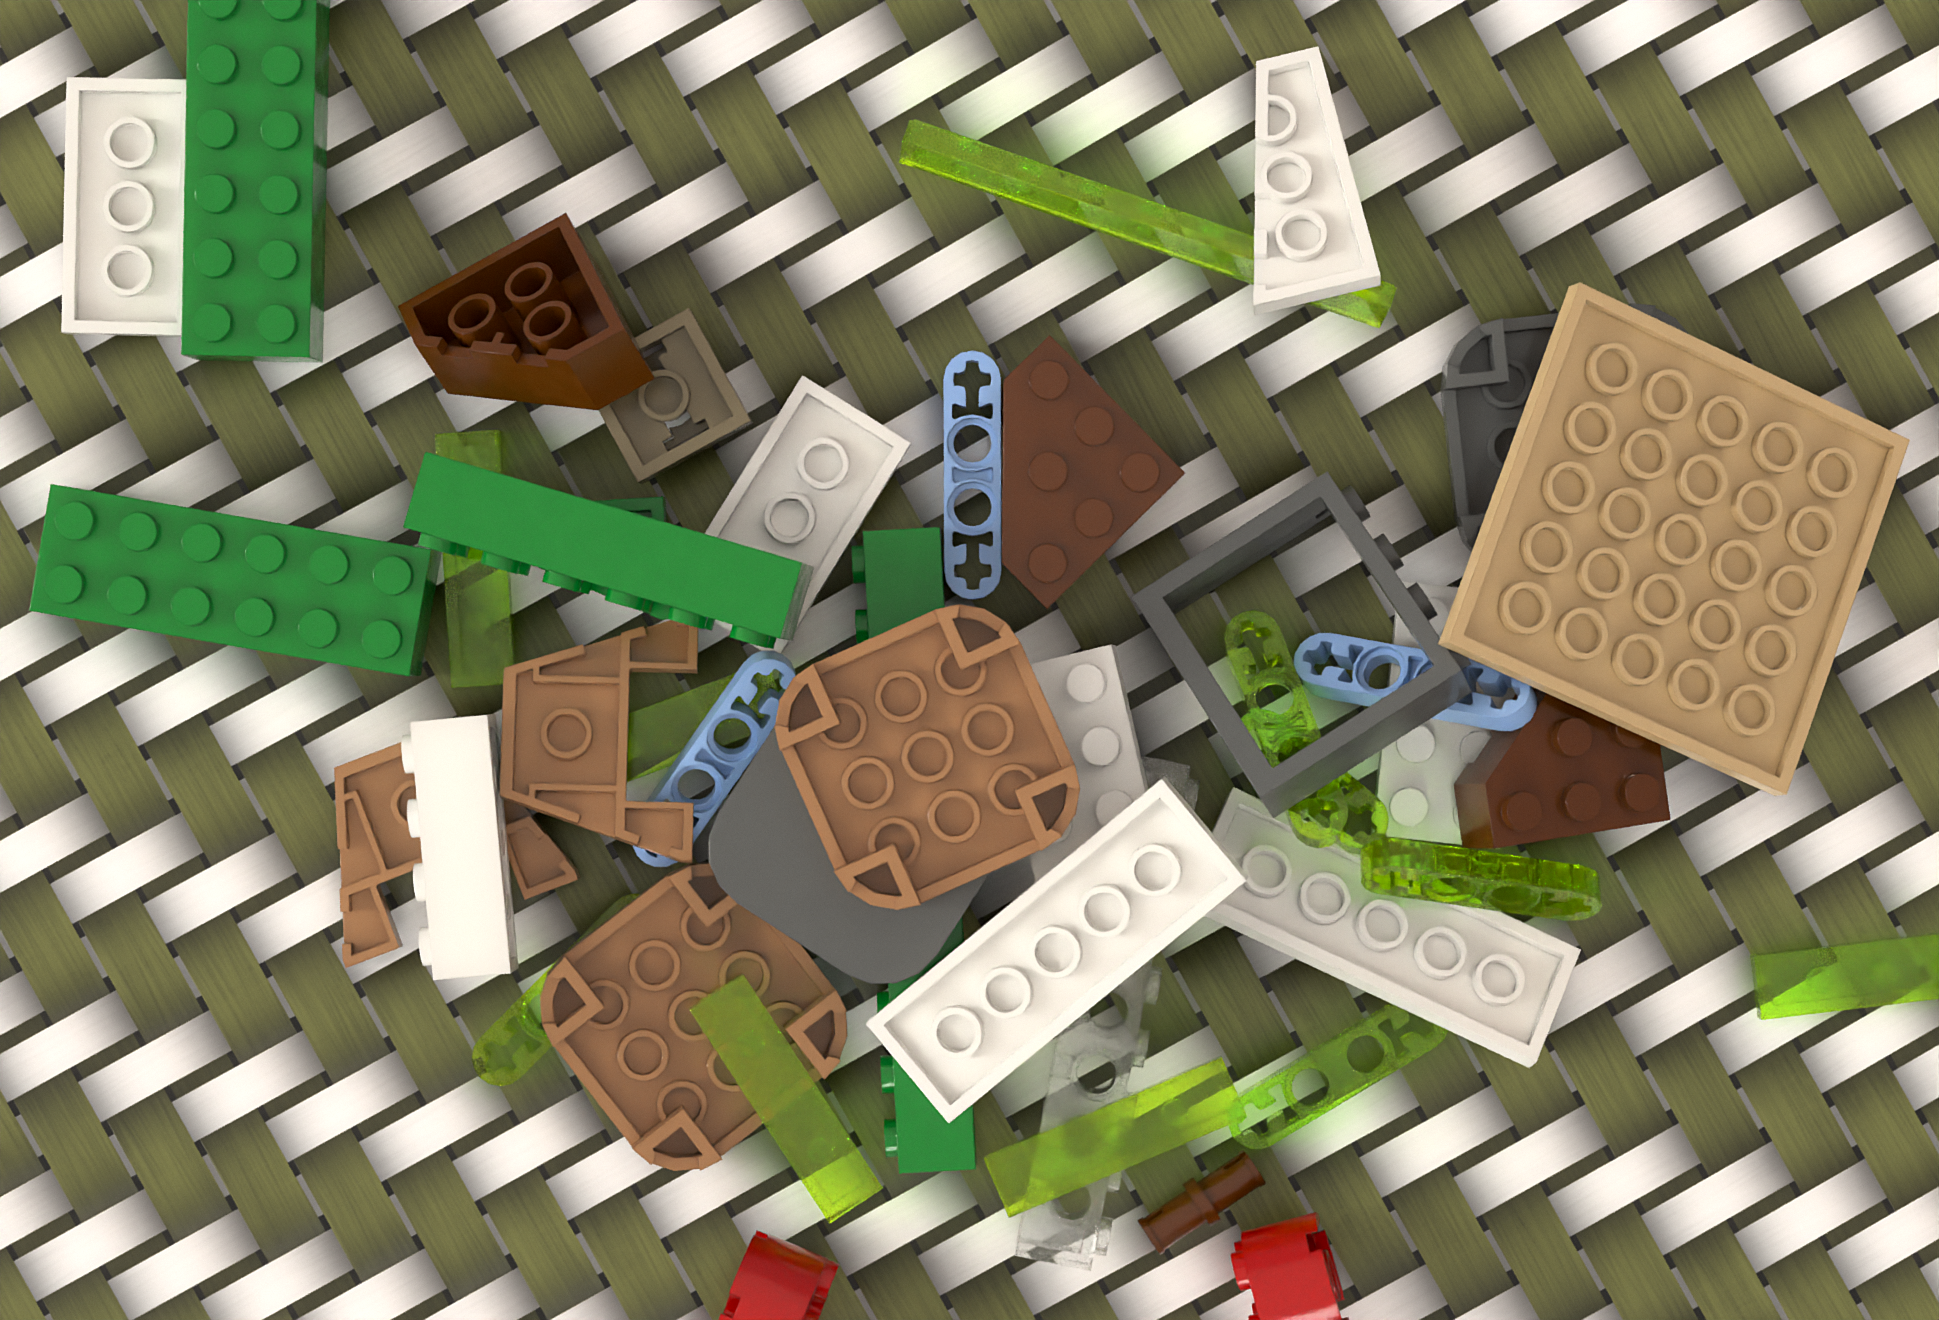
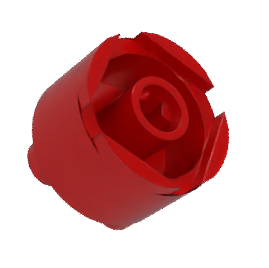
[1231,1212,1349,1320]
[718,1230,840,1320]

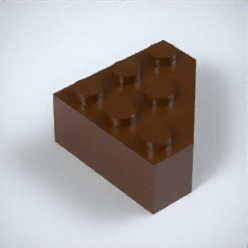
[398,213,655,410]
[1002,335,1185,610]
[1454,687,1671,849]

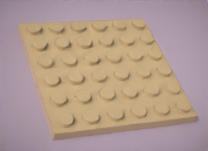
[1438,282,1910,796]

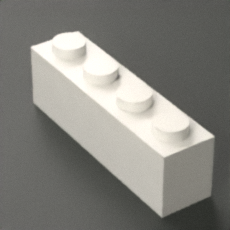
[401,714,519,980]

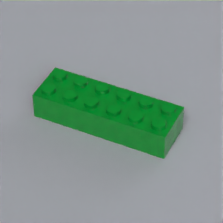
[181,0,330,363]
[403,452,814,649]
[29,484,442,677]

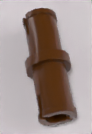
[1137,1150,1266,1255]

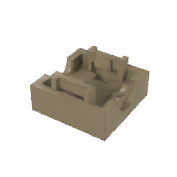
[598,308,753,484]

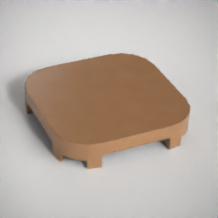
[774,604,1080,910]
[540,862,848,1171]

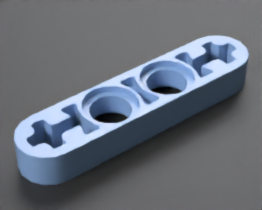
[943,350,1002,600]
[1293,633,1537,731]
[633,651,796,867]

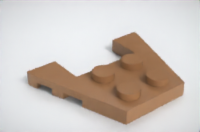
[499,620,699,863]
[334,742,581,968]

